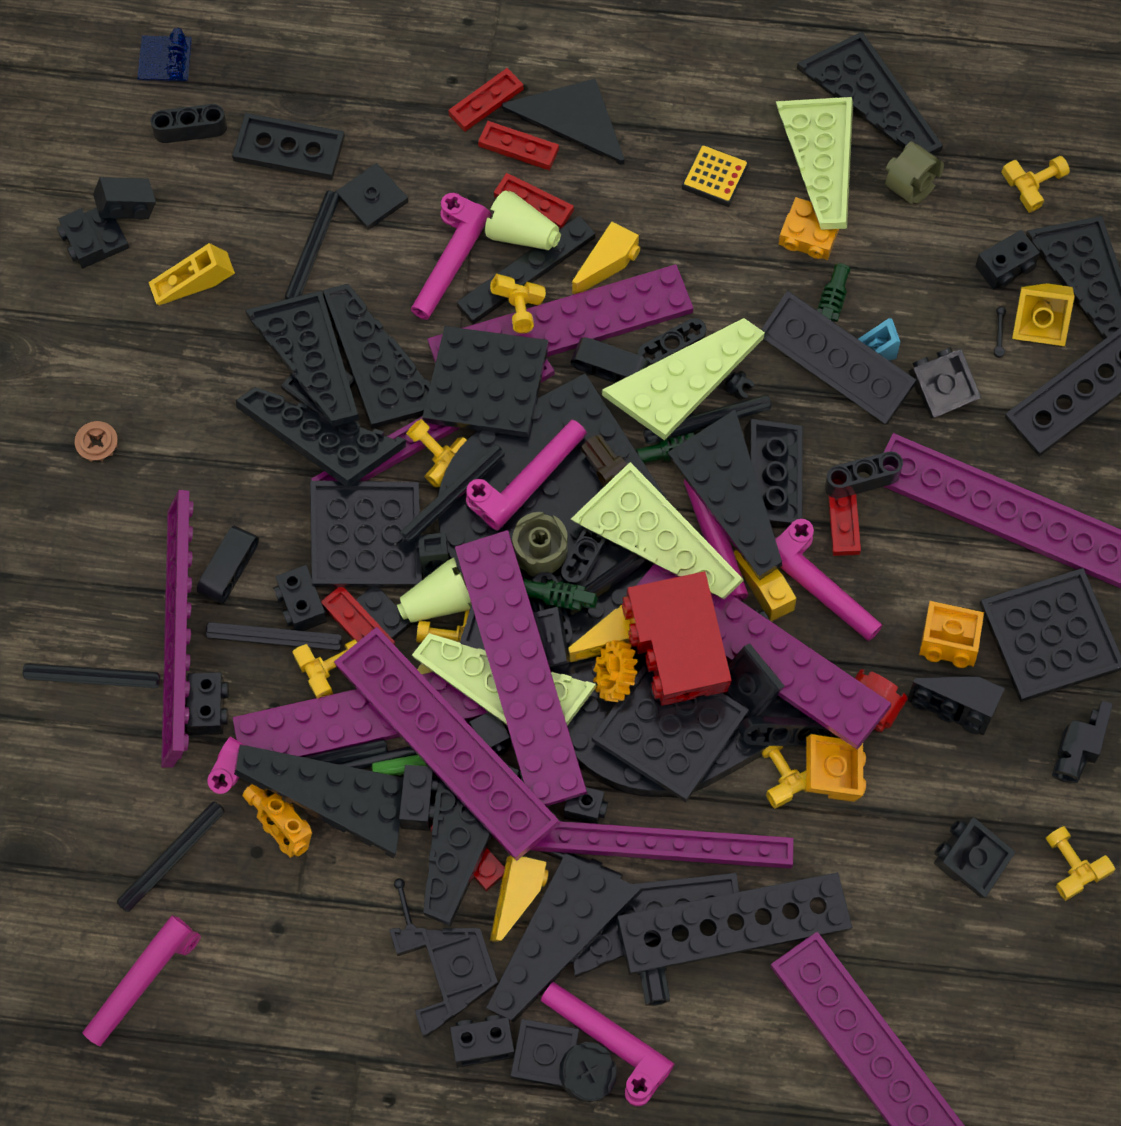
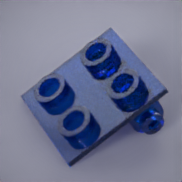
[137,28,192,81]

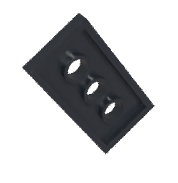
[232,113,345,180]

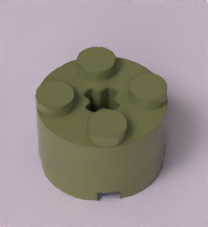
[885,141,944,204]
[512,512,568,577]

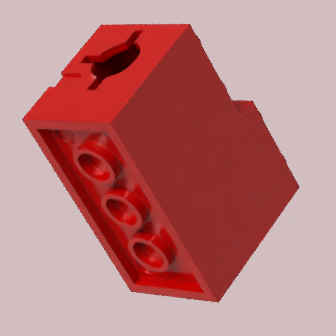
[622,571,732,706]

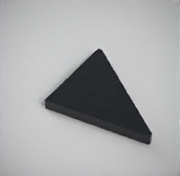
[502,79,625,165]

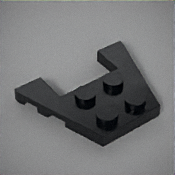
[389,928,498,1038]

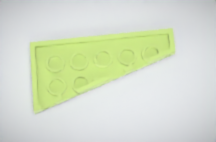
[776,97,853,230]
[602,318,765,440]
[571,462,744,599]
[412,633,597,725]

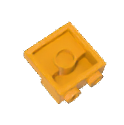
[779,197,839,260]
[919,601,984,668]
[806,734,866,802]

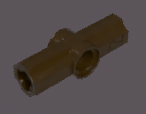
[581,435,627,487]

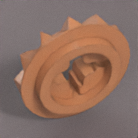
[75,421,118,462]

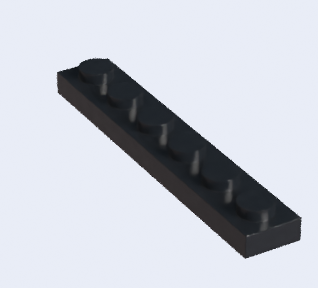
[457,216,595,325]

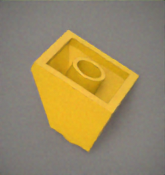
[1012,283,1074,346]

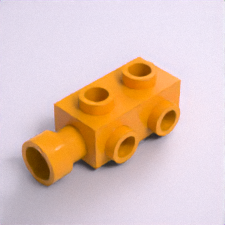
[242,784,312,858]

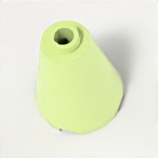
[485,191,561,250]
[397,558,472,623]

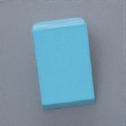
[858,318,900,361]

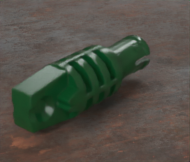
[817,263,850,322]
[636,432,694,464]
[523,579,598,611]

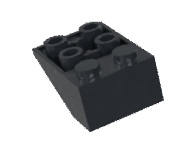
[907,677,1005,735]

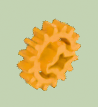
[593,640,637,702]

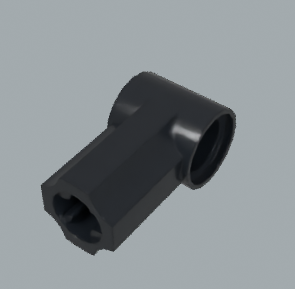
[637,946,670,1006]

